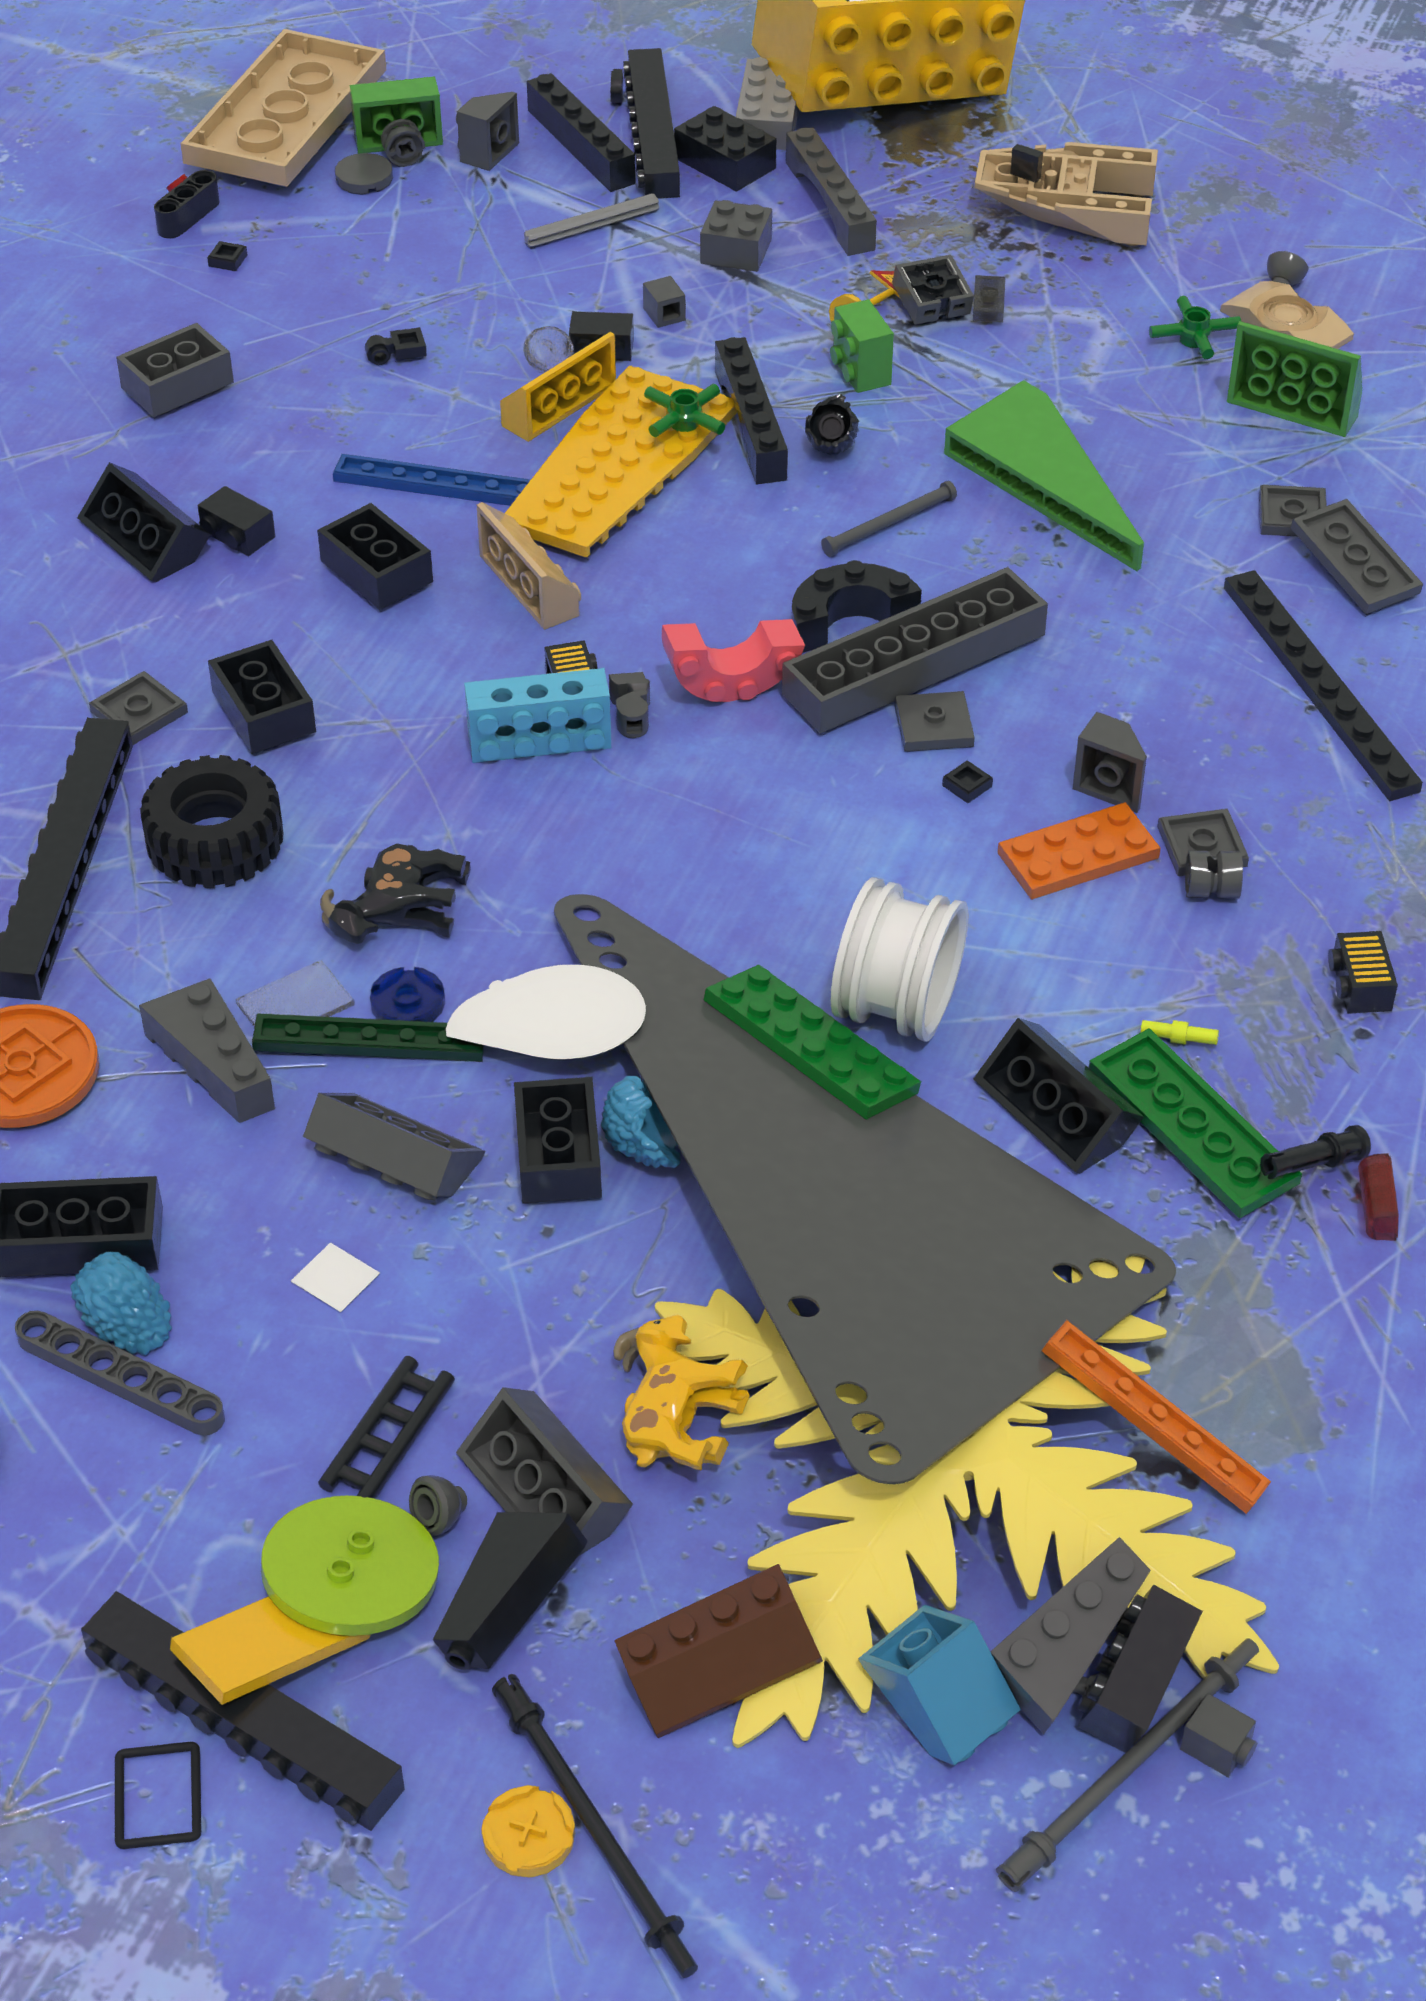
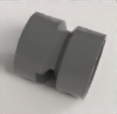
[1185,850,1243,899]

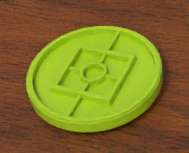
[261,1495,439,1636]

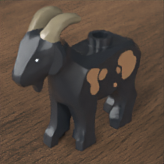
[320,844,471,944]

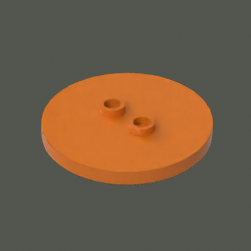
[0,1004,99,1128]

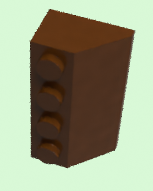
[614,1564,823,1738]

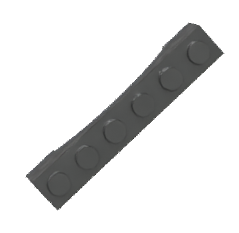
[786,127,877,256]

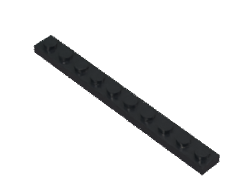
[1224,570,1423,801]

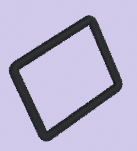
[115,1742,201,1849]

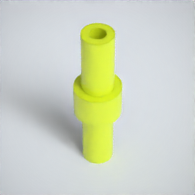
[1141,1020,1219,1045]

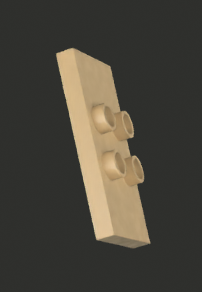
[180,29,386,187]

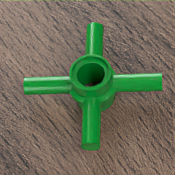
[1149,296,1241,359]
[644,384,725,437]

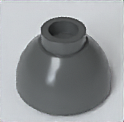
[1267,251,1309,286]
[409,1475,467,1536]

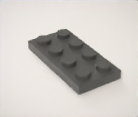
[1291,499,1423,614]

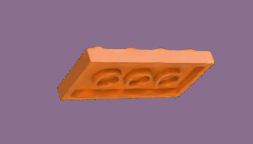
[998,802,1161,900]

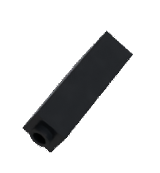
[433,1512,588,1670]

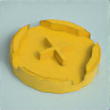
[481,1785,575,1878]

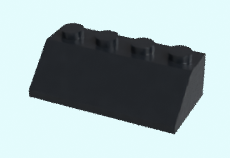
[77,462,211,582]
[973,1018,1144,1174]

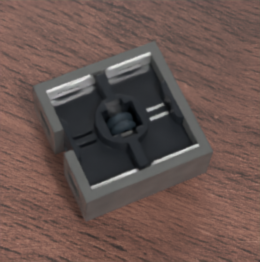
[892,255,974,325]

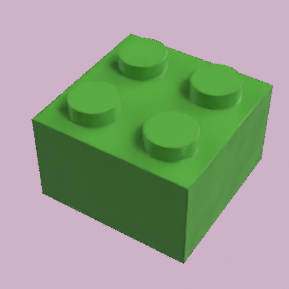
[830,299,894,393]

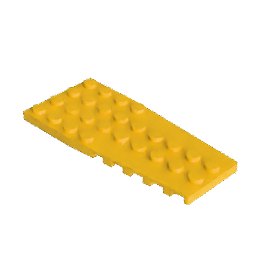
[505,365,737,557]

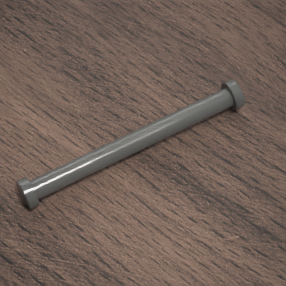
[821,481,957,557]

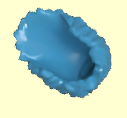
[601,1076,681,1168]
[70,1252,172,1356]

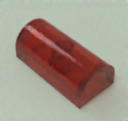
[1358,1153,1399,1241]

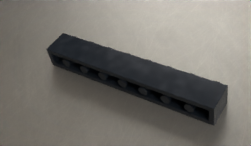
[623,48,680,198]
[81,1591,405,1831]

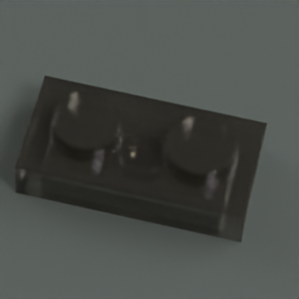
[973,275,1005,323]

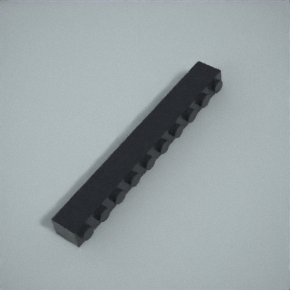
[0,717,133,1000]

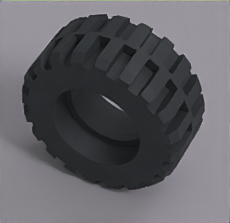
[140,755,284,888]

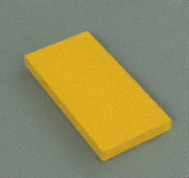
[170,1596,370,1705]

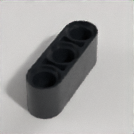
[154,170,220,238]

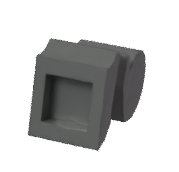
[609,672,650,738]

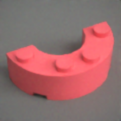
[662,619,805,702]

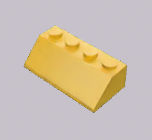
[500,332,616,442]

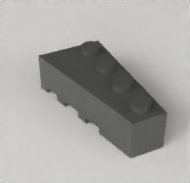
[139,978,275,1123]
[991,1537,1151,1734]

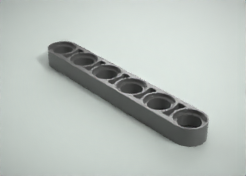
[15,1310,225,1435]

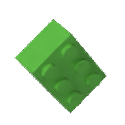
[350,76,443,154]

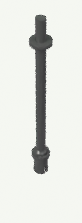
[996,1638,1259,1892]

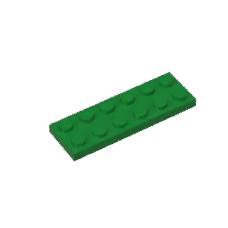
[703,965,921,1120]
[1089,1028,1302,1219]

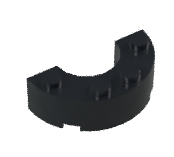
[791,560,922,653]

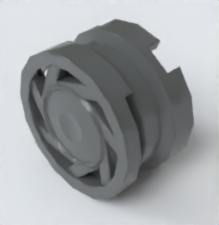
[381,119,425,167]

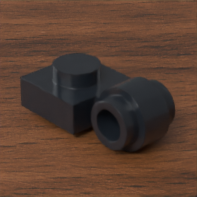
[365,327,427,365]

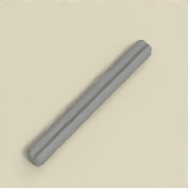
[524,194,659,248]

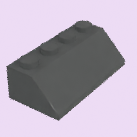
[303,1093,485,1201]
[456,1387,633,1556]

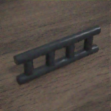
[318,1356,455,1499]

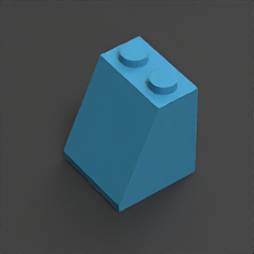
[858,1605,1021,1766]

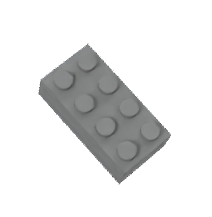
[736,57,799,150]

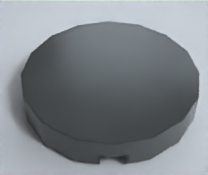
[335,153,393,194]

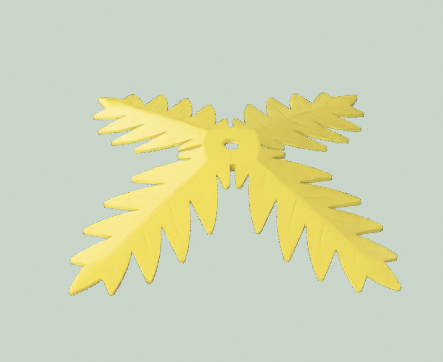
[655,1256,1279,1748]

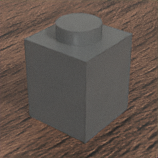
[643,276,686,328]
[1180,1693,1257,1778]

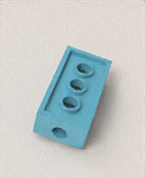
[464,668,612,763]

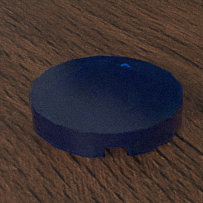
[370,967,445,1022]

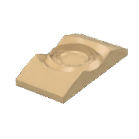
[1220,281,1354,349]

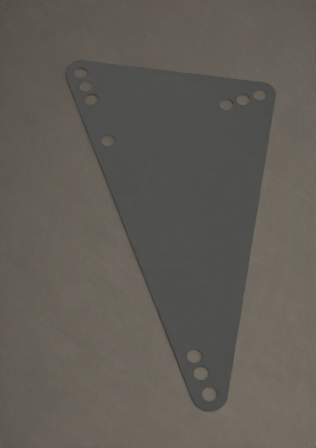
[554,894,1176,1484]

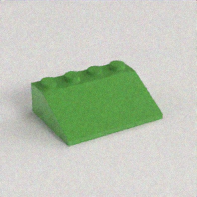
[1227,321,1362,437]

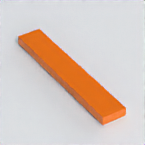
[1041,1320,1271,1514]

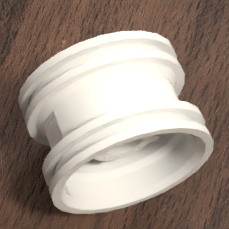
[831,877,969,1042]

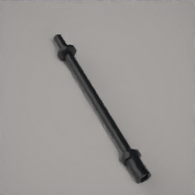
[492,1674,698,1978]

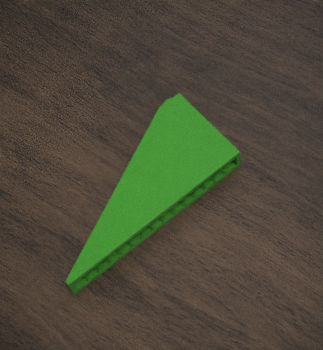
[944,380,1144,571]

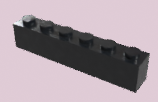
[526,73,636,192]

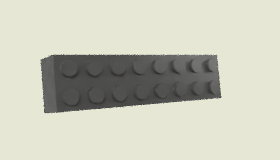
[782,567,1048,734]

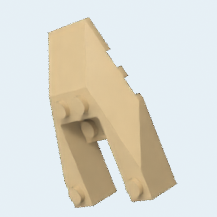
[974,142,1158,246]

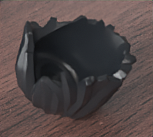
[805,394,859,455]

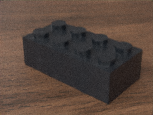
[0,1176,163,1277]

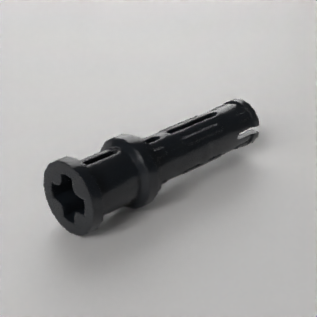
[1260,1125,1371,1179]

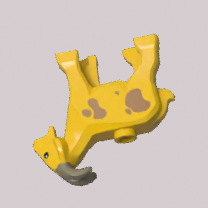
[613,1315,749,1470]

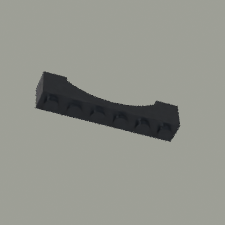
[715,337,788,485]

